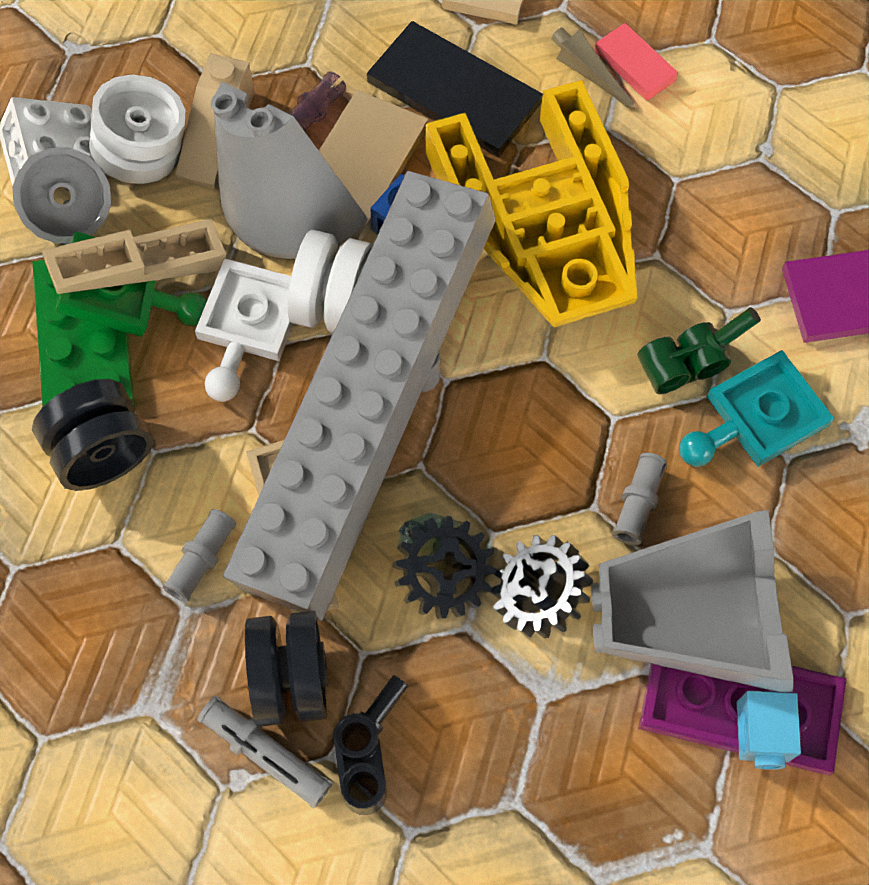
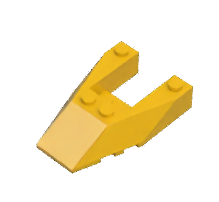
[426,80,637,328]

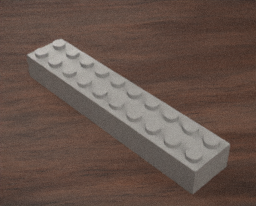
[223,171,496,621]

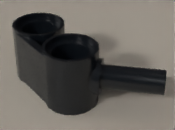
[334,675,408,815]

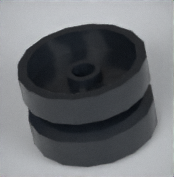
[32,379,154,491]
[245,611,328,727]

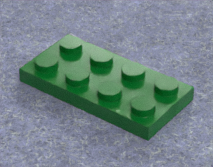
[32,260,135,407]

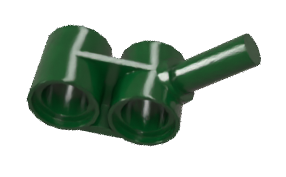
[637,307,761,395]

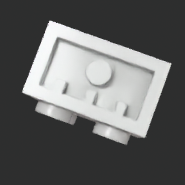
[0,97,105,186]

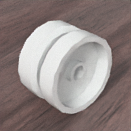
[89,74,186,184]
[287,229,373,333]

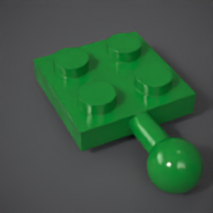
[55,231,207,337]

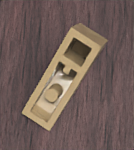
[175,53,255,190]

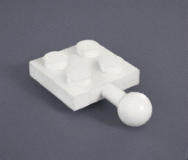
[195,259,293,402]

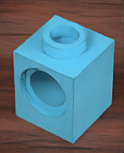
[737,691,801,770]

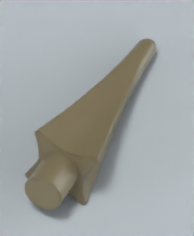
[551,27,634,108]

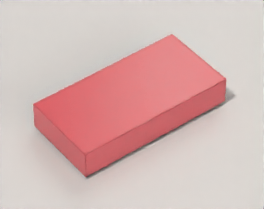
[594,23,678,101]

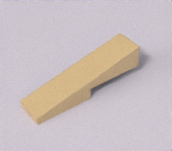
[43,218,226,294]

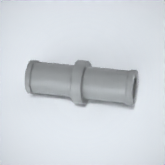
[612,453,668,545]
[162,509,236,602]

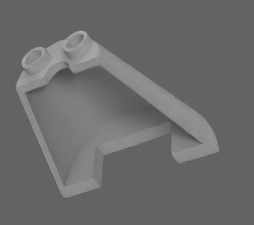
[211,81,368,259]
[591,510,793,692]

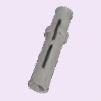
[198,695,333,809]

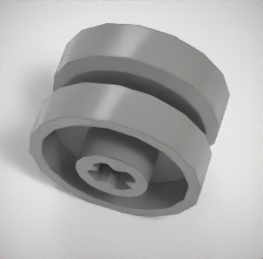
[12,148,111,244]

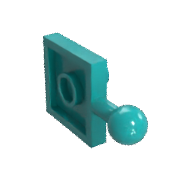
[679,350,834,467]

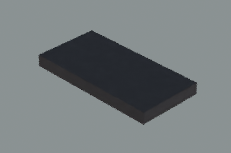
[367,21,543,157]

